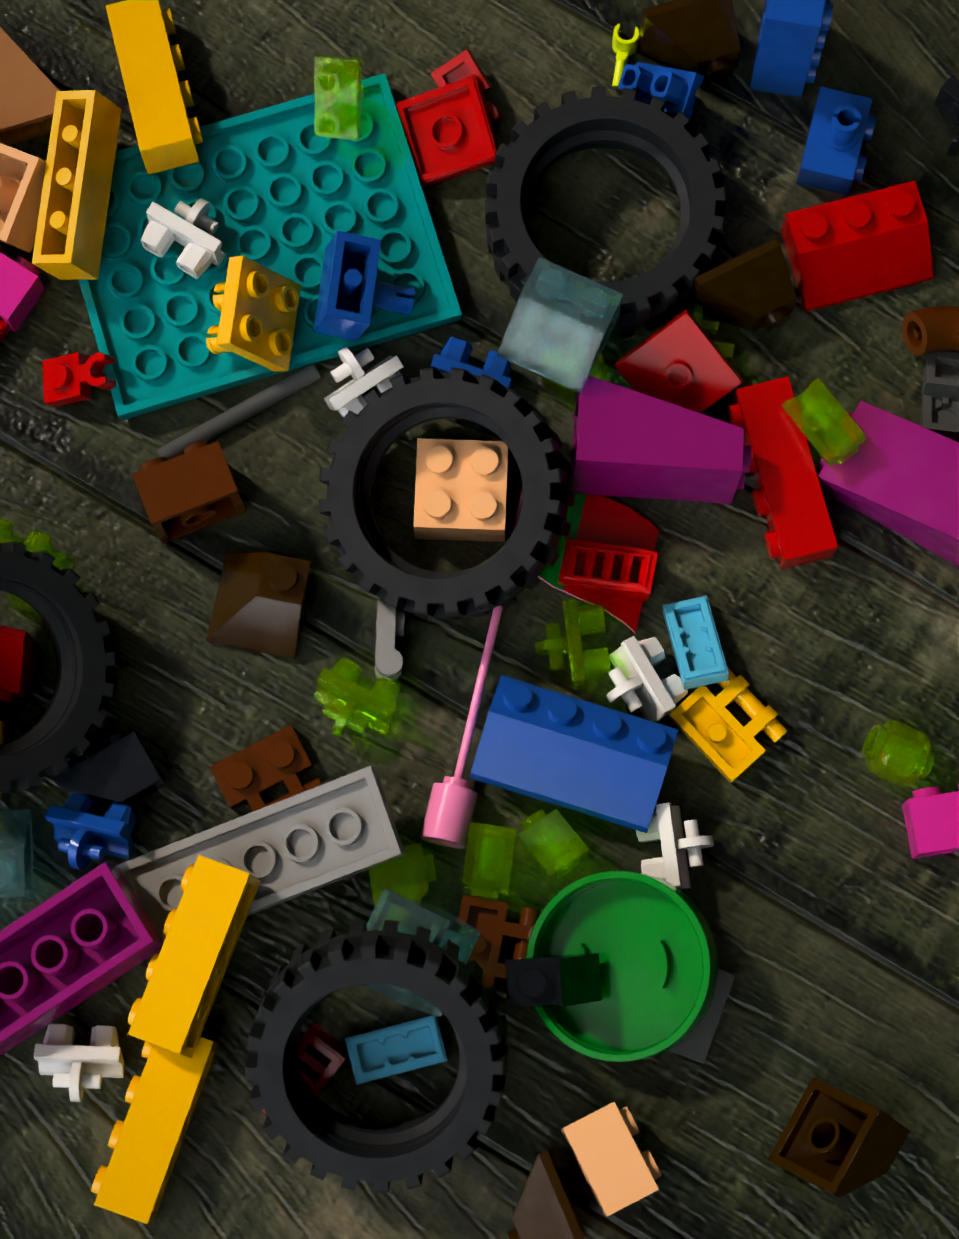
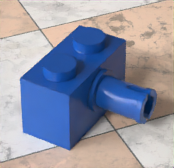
[796,87,877,196]
[313,230,415,341]

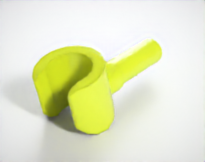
[612,24,639,89]

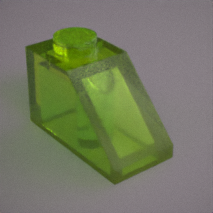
[517,809,589,885]
[462,822,517,900]
[369,843,437,933]

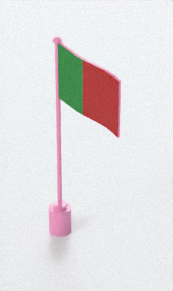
[420,478,659,849]

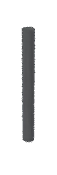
[156,363,321,460]

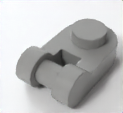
[374,599,405,685]

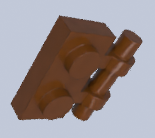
[210,725,322,811]
[454,895,541,999]

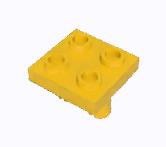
[206,256,301,372]

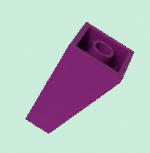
[570,375,751,504]
[817,401,959,566]

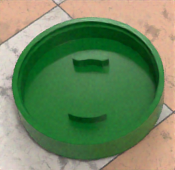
[526,871,718,1062]

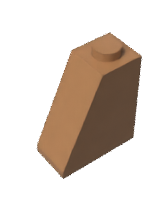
[0,27,59,146]

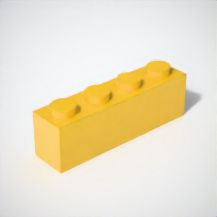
[106,0,204,175]
[32,90,122,280]
[128,855,261,1059]
[91,1037,218,1224]

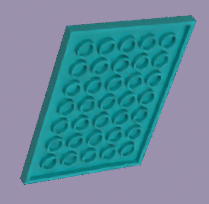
[79,73,462,421]

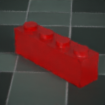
[728,376,838,570]

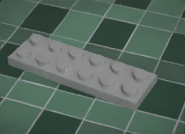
[116,766,406,941]

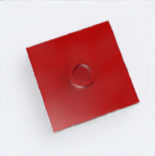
[395,74,499,189]
[615,309,742,413]

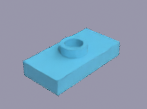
[663,596,729,690]
[345,1015,448,1085]

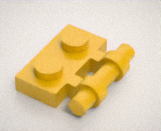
[668,667,788,783]

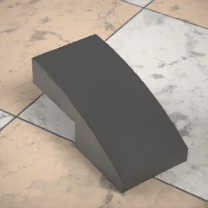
[920,351,959,442]

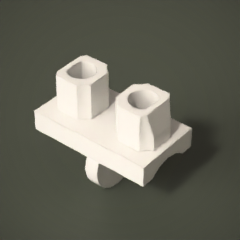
[141,198,226,279]
[323,347,404,418]
[606,636,688,723]
[636,802,714,890]
[34,1024,125,1102]

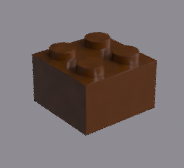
[132,441,246,544]

